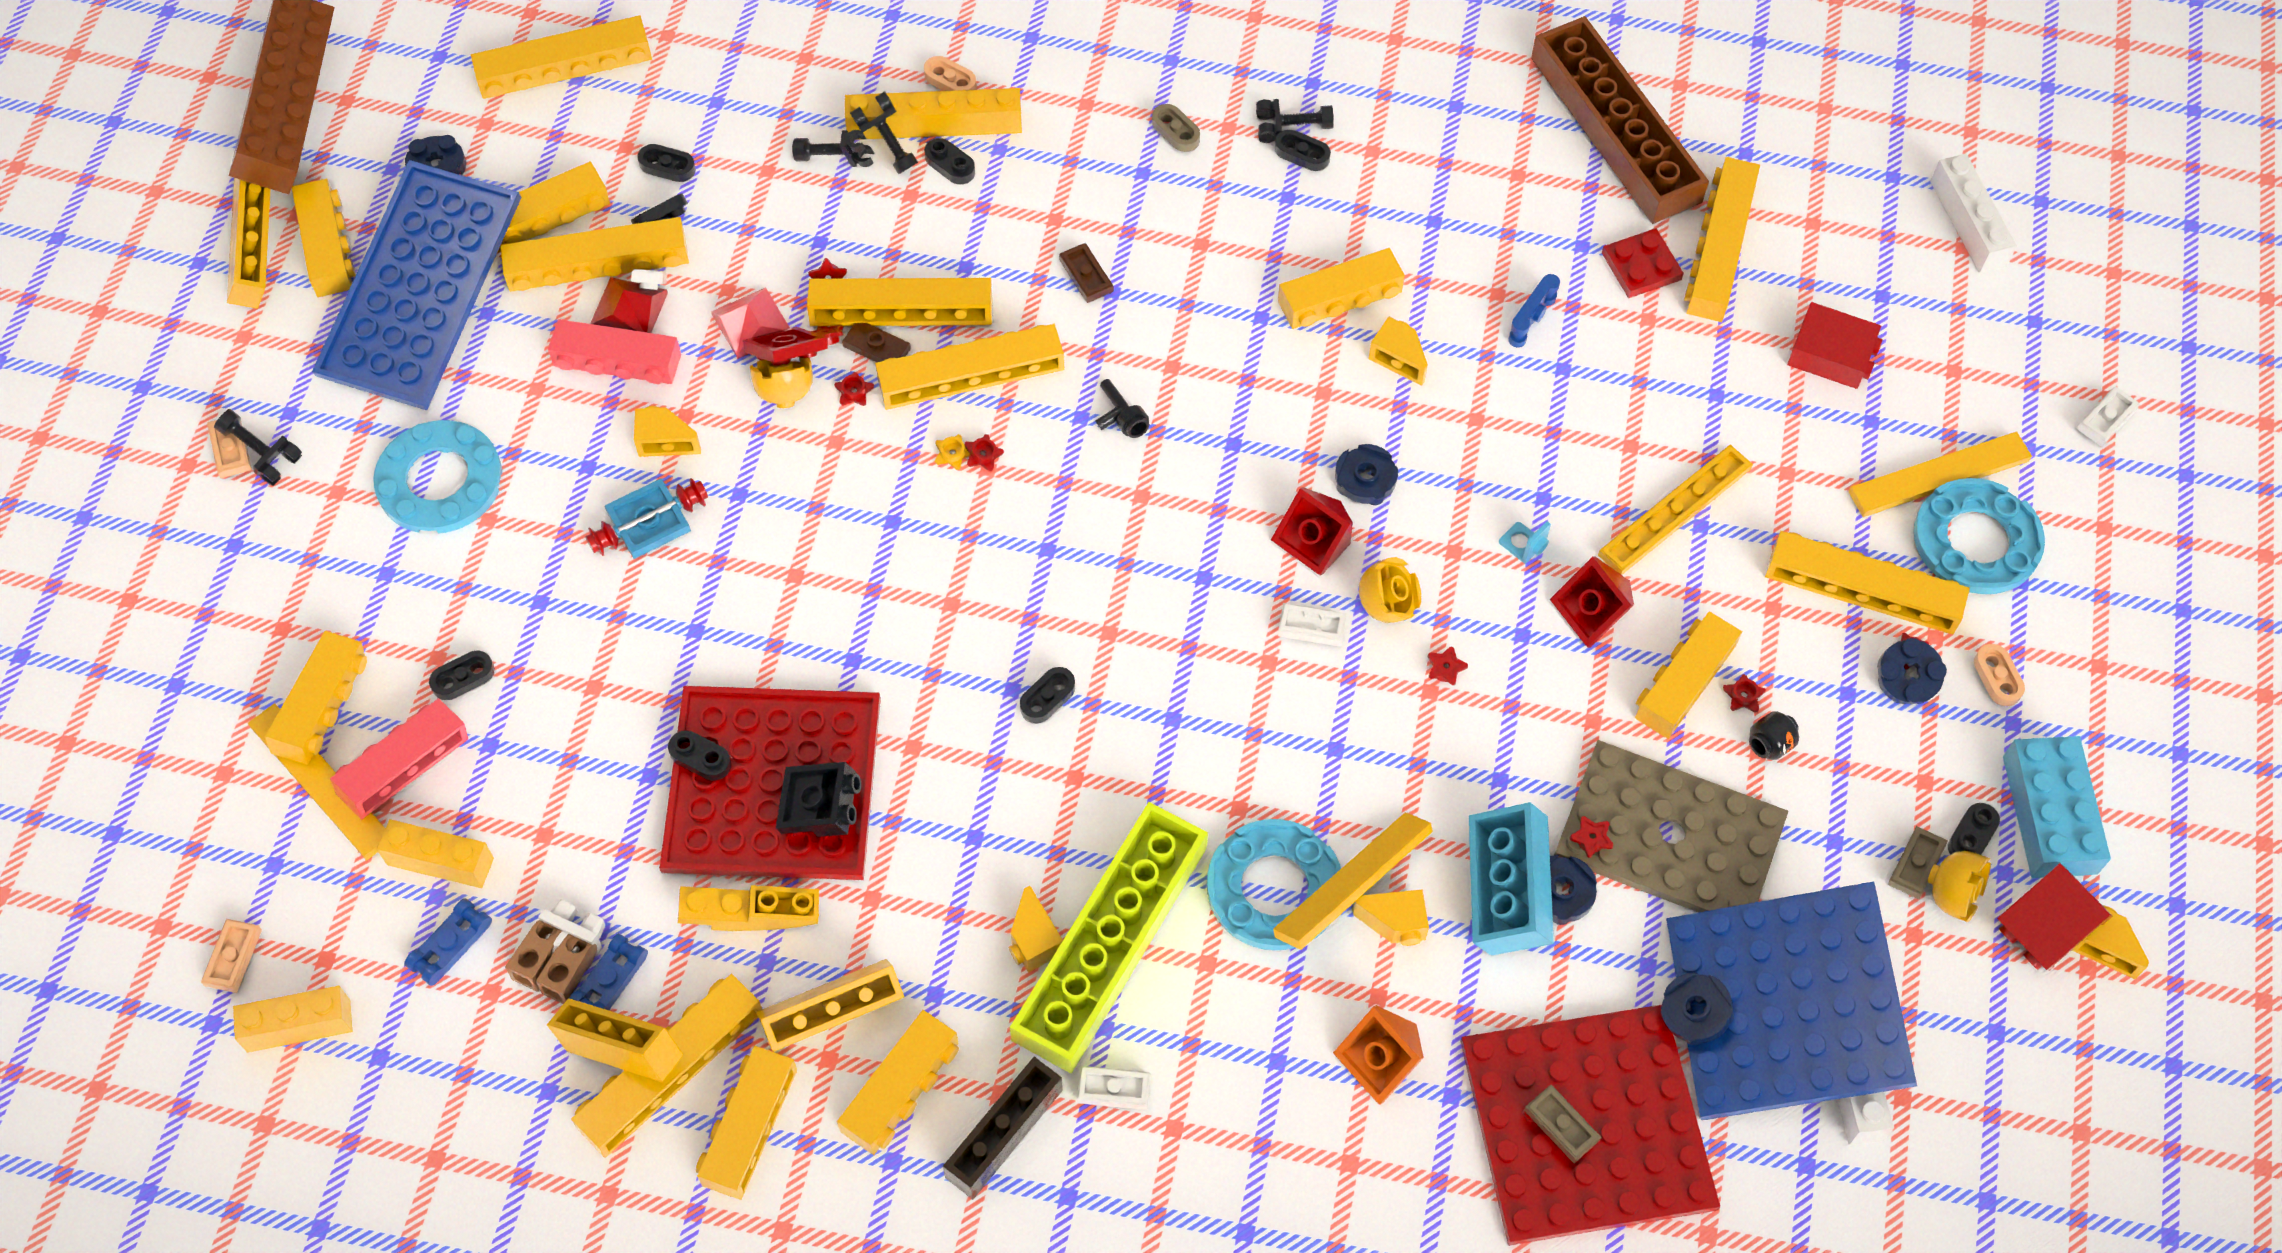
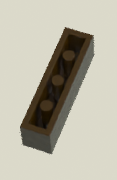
[943,1056,1063,1200]

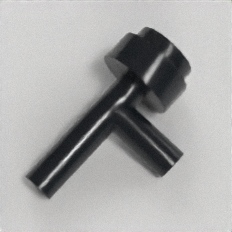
[1095,379,1150,438]

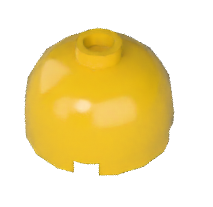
[750,357,813,408]
[1359,557,1421,623]
[1928,851,1991,922]

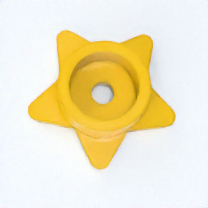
[935,434,970,470]

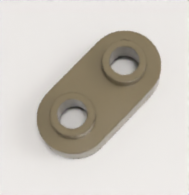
[1152,104,1200,152]

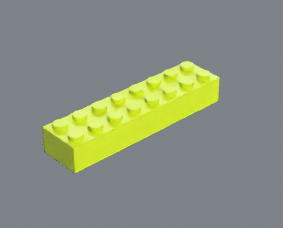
[1010,802,1208,1074]

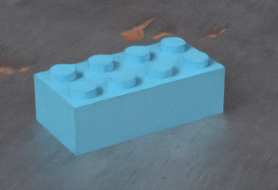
[2003,736,2111,878]
[1469,802,1554,956]

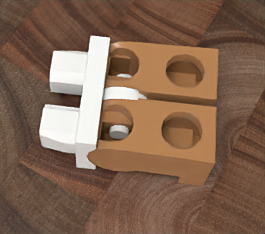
[505,899,605,1004]

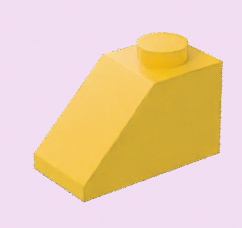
[1369,316,1428,386]
[634,406,701,457]
[1008,886,1063,973]
[1352,889,1429,946]
[2072,905,2149,980]

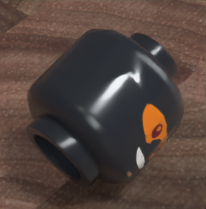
[1749,711,1800,760]

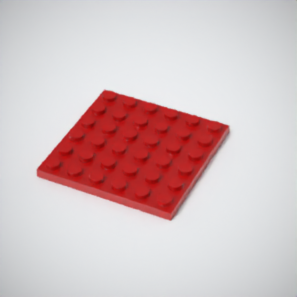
[659,686,881,881]
[1460,1005,1721,1246]

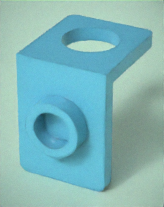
[1499,521,1551,564]

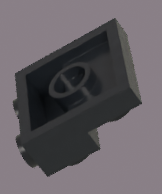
[776,762,861,837]

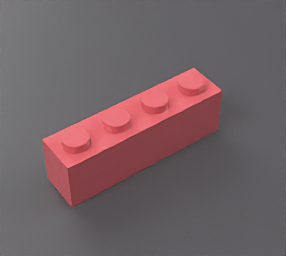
[548,319,681,384]
[330,698,468,820]

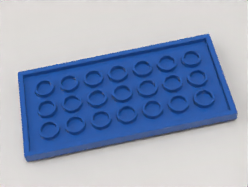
[312,160,522,411]

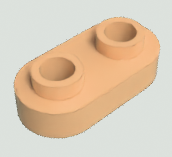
[924,56,977,91]
[1974,644,2025,706]

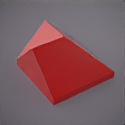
[590,277,668,333]
[1271,487,1353,576]
[1550,556,1634,648]

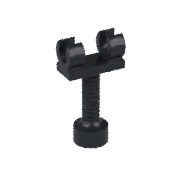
[850,91,918,175]
[1256,99,1334,143]
[792,130,875,167]
[214,409,302,486]

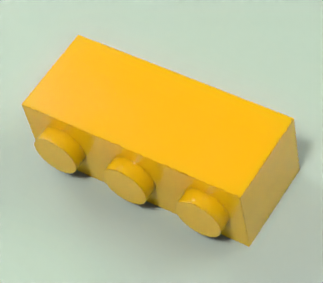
[377,819,494,889]
[233,985,353,1053]

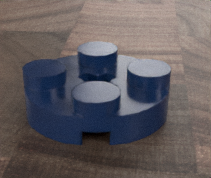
[405,135,466,175]
[1335,444,1398,506]
[1877,638,1947,704]
[1550,855,1597,925]
[1661,973,1734,1045]

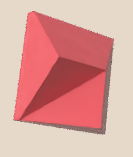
[711,287,790,359]

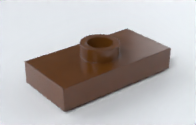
[1059,242,1114,303]
[842,323,911,363]

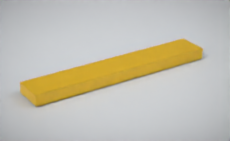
[1848,431,2032,517]
[1598,444,1753,575]
[247,703,385,861]
[1273,812,1433,950]

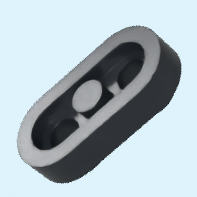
[1275,130,1331,171]
[924,138,975,185]
[637,144,696,182]
[630,193,688,224]
[429,650,495,700]
[1020,667,1075,724]
[668,731,731,781]
[1947,803,2000,855]

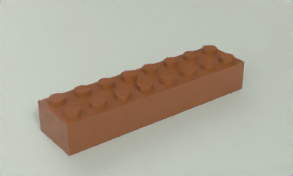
[228,0,335,195]
[1531,16,1709,224]

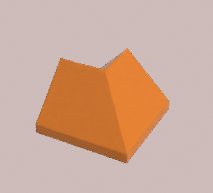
[1333,1005,1424,1105]

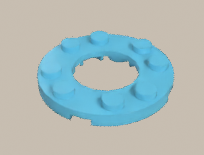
[373,420,502,534]
[1914,478,2045,594]
[1207,819,1341,951]

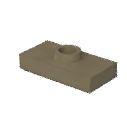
[1888,826,1948,900]
[1524,1085,1601,1163]

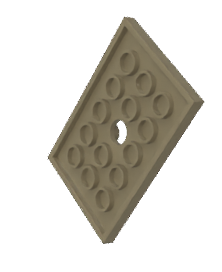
[1554,740,1789,912]

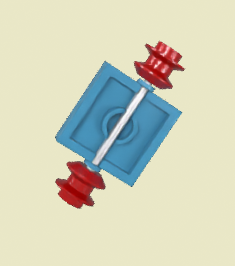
[585,478,708,559]

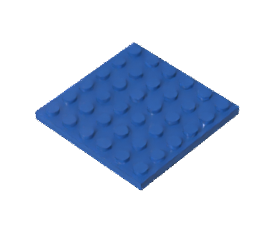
[1666,881,1918,1121]

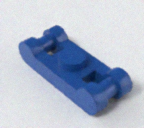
[1508,274,1560,348]
[404,898,492,986]
[569,933,648,1010]

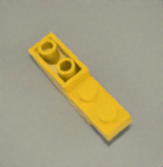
[677,885,819,931]

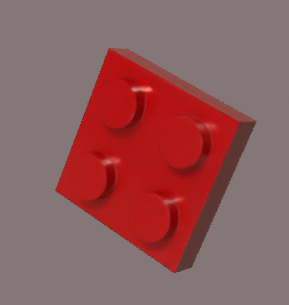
[1602,228,1684,299]
[743,326,828,365]

